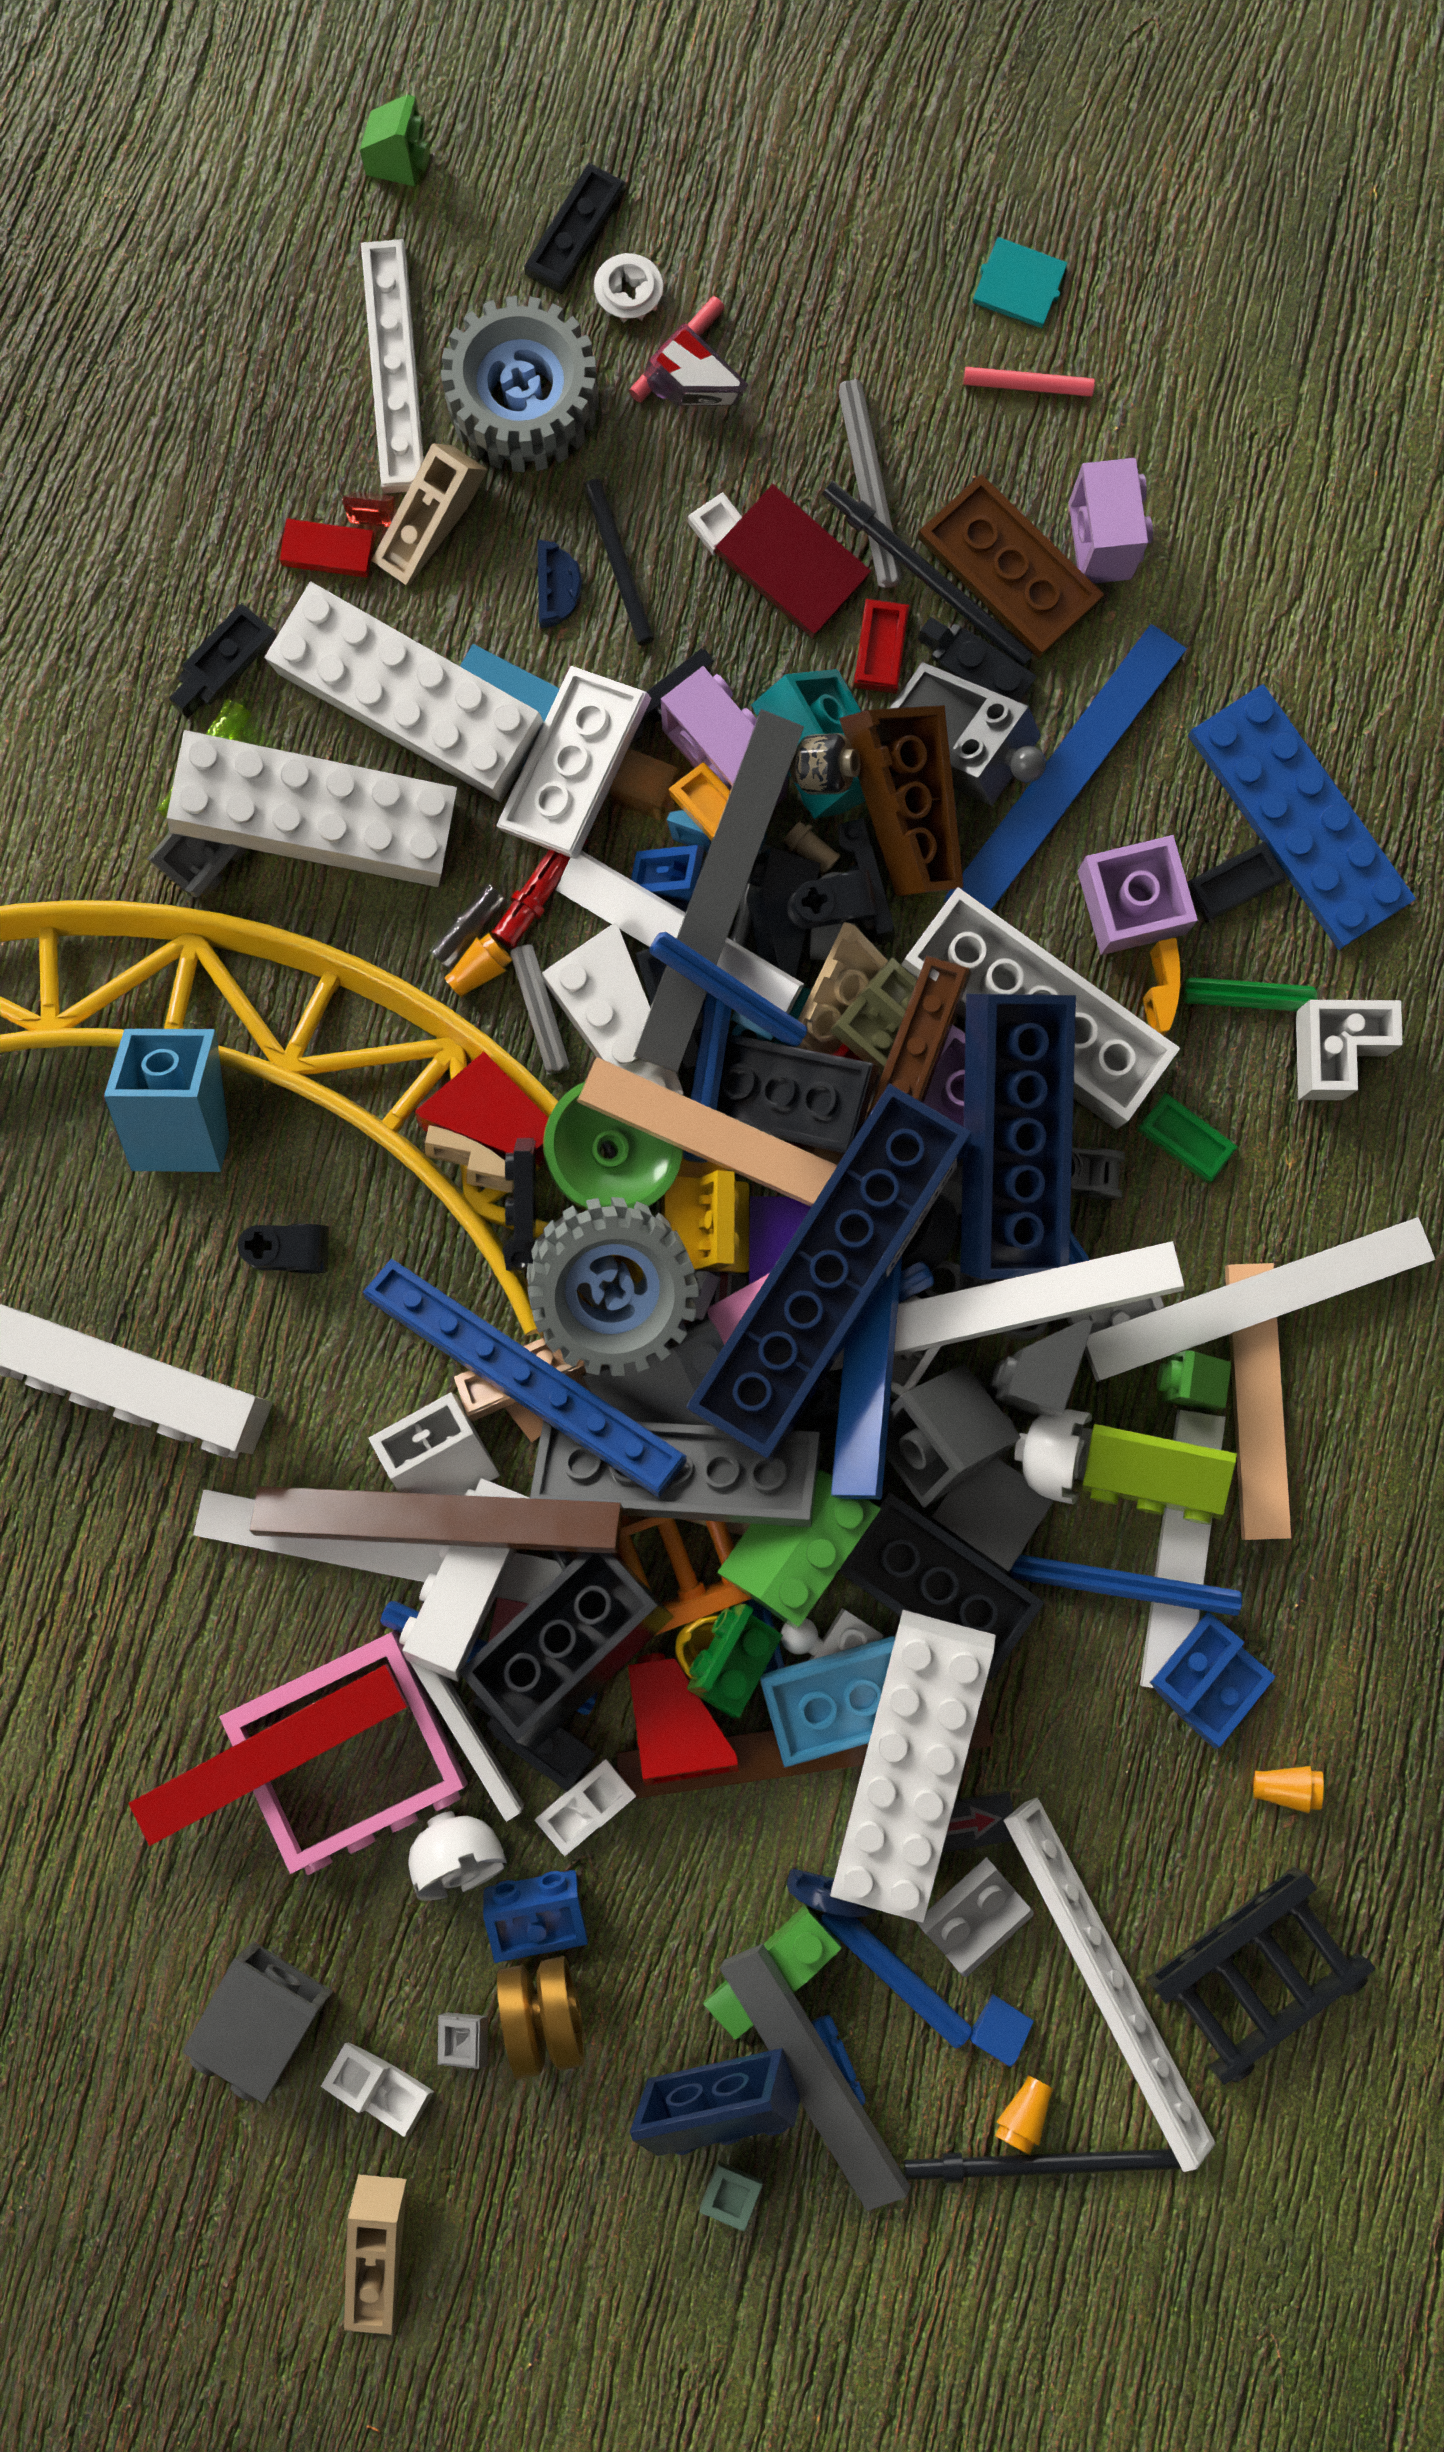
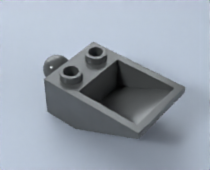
[889,662,1046,806]

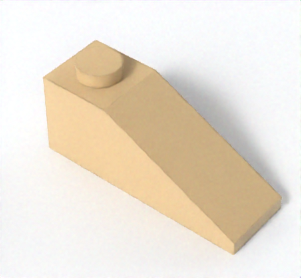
[371,443,488,585]
[344,2175,406,2335]

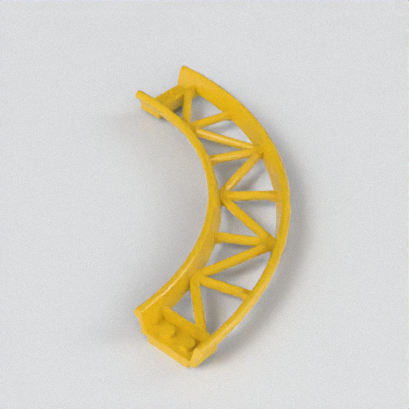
[0,900,643,1338]

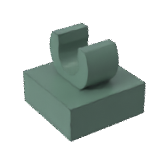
[699,2161,763,2231]

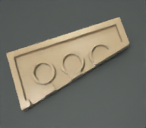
[786,922,888,1055]

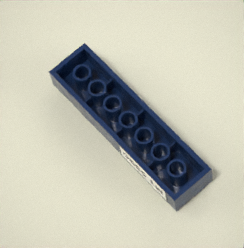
[686,1083,971,1463]

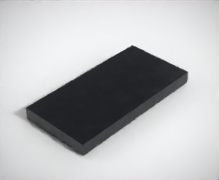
[716,1034,879,1154]

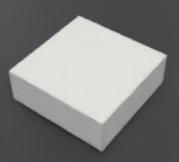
[688,492,742,556]

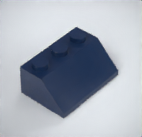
[630,2048,800,2156]

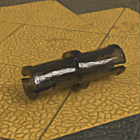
[428,883,508,970]

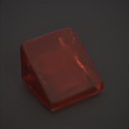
[342,492,395,527]

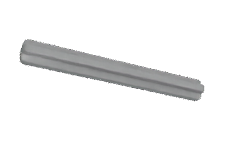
[839,379,902,588]

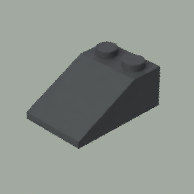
[583,1315,724,1426]

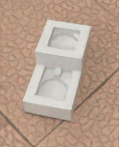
[535,1759,636,1857]
[321,2042,434,2137]

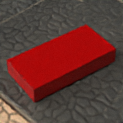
[279,518,375,578]
[853,599,909,694]

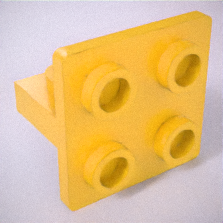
[661,1170,749,1273]

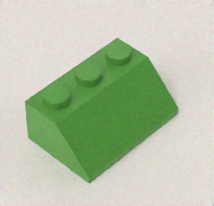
[717,1468,881,1628]

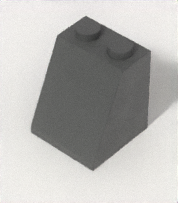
[885,1364,1021,1508]
[182,1941,333,2104]

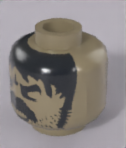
[789,733,861,795]

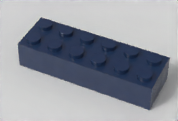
[960,994,1076,1279]

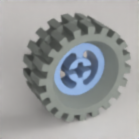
[441,296,599,472]
[527,1197,698,1376]

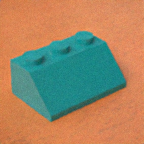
[751,669,865,819]

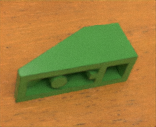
[703,1904,842,2040]

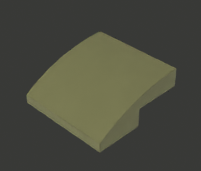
[830,957,959,1076]

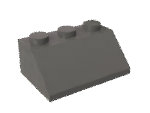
[987,1319,1093,1418]

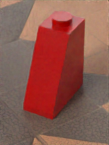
[415,1051,548,1167]
[628,1654,739,1786]

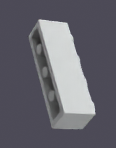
[399,1478,529,1681]

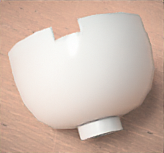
[1015,1409,1092,1504]
[408,1811,506,1901]

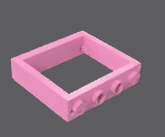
[219,1631,468,1875]

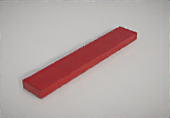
[128,1664,408,1846]

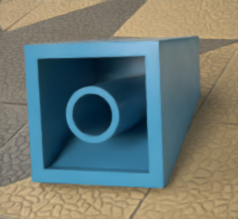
[104,1029,229,1172]

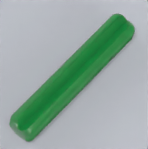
[1182,977,1317,1011]

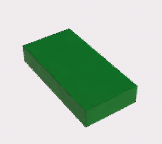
[1137,1092,1238,1184]

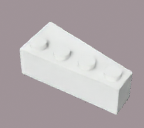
[542,922,684,1096]

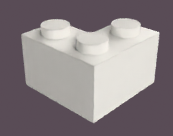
[1296,1000,1402,1100]

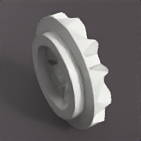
[594,253,663,323]

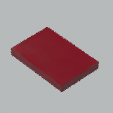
[714,484,871,639]

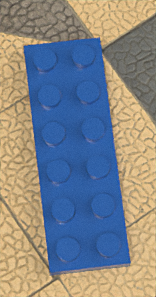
[1188,684,1416,950]

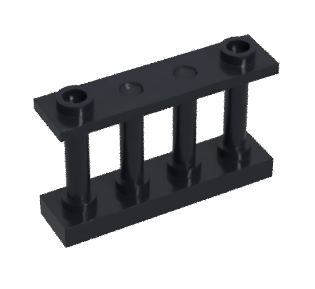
[1146,1866,1376,2085]

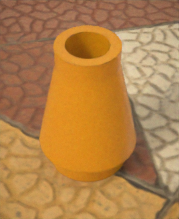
[444,933,512,998]
[1253,1766,1324,1814]
[995,2075,1054,2155]

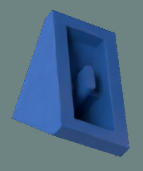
[631,845,704,903]

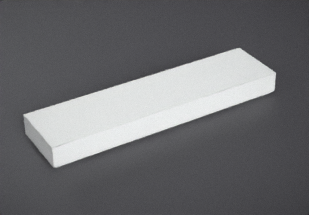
[410,1662,524,1822]

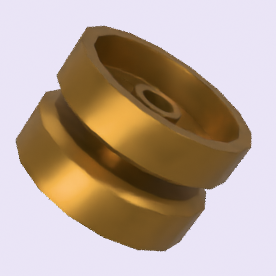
[497,1956,585,2080]

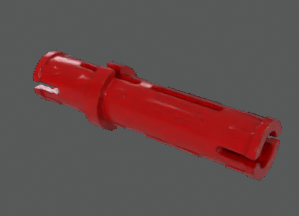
[491,838,589,949]

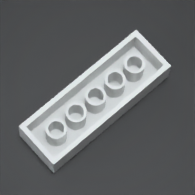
[264,581,544,802]
[167,730,457,887]
[901,887,1180,1129]
[0,1304,273,1459]
[830,1610,995,1923]

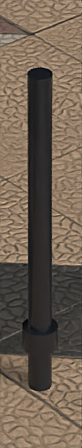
[822,481,1034,666]
[904,2149,1182,2184]

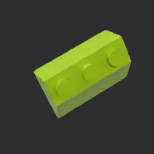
[1083,1424,1237,1525]

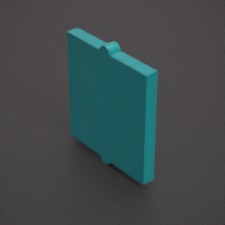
[972,237,1068,329]

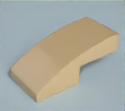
[425,1125,514,1193]

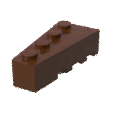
[839,705,964,896]

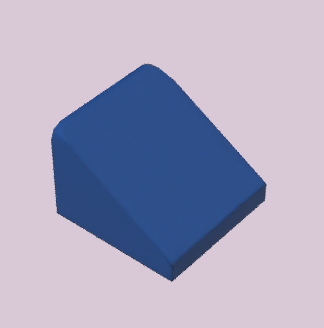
[969,1994,1034,2068]

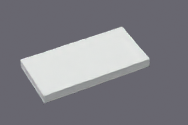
[496,666,651,860]

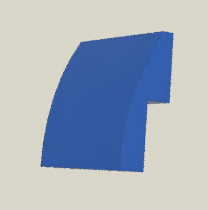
[1149,1611,1276,1749]

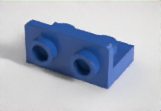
[483,1870,588,1963]

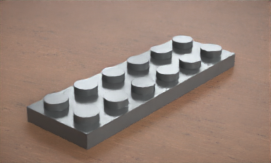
[530,1420,821,1527]

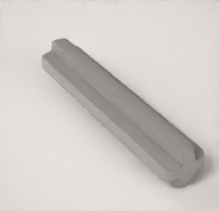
[510,945,570,1075]

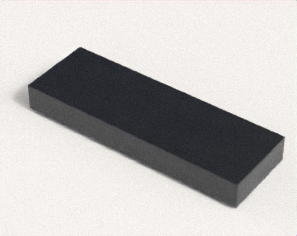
[524,163,626,294]

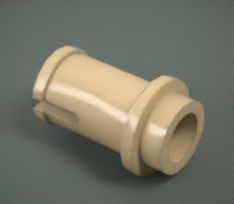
[783,821,841,877]

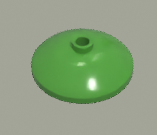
[543,1082,683,1210]

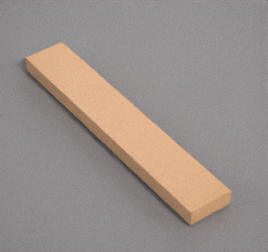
[577,1057,838,1207]
[1225,1263,1291,1540]

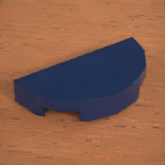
[538,539,583,629]
[786,1868,876,1917]

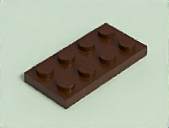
[917,474,1105,659]

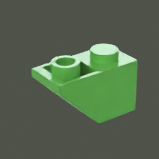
[360,94,430,187]
[1156,1350,1231,1410]

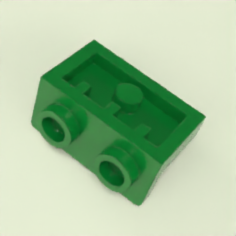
[686,1604,783,1718]

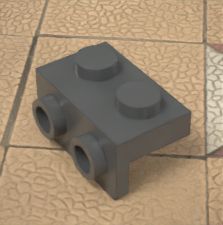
[147,832,248,898]

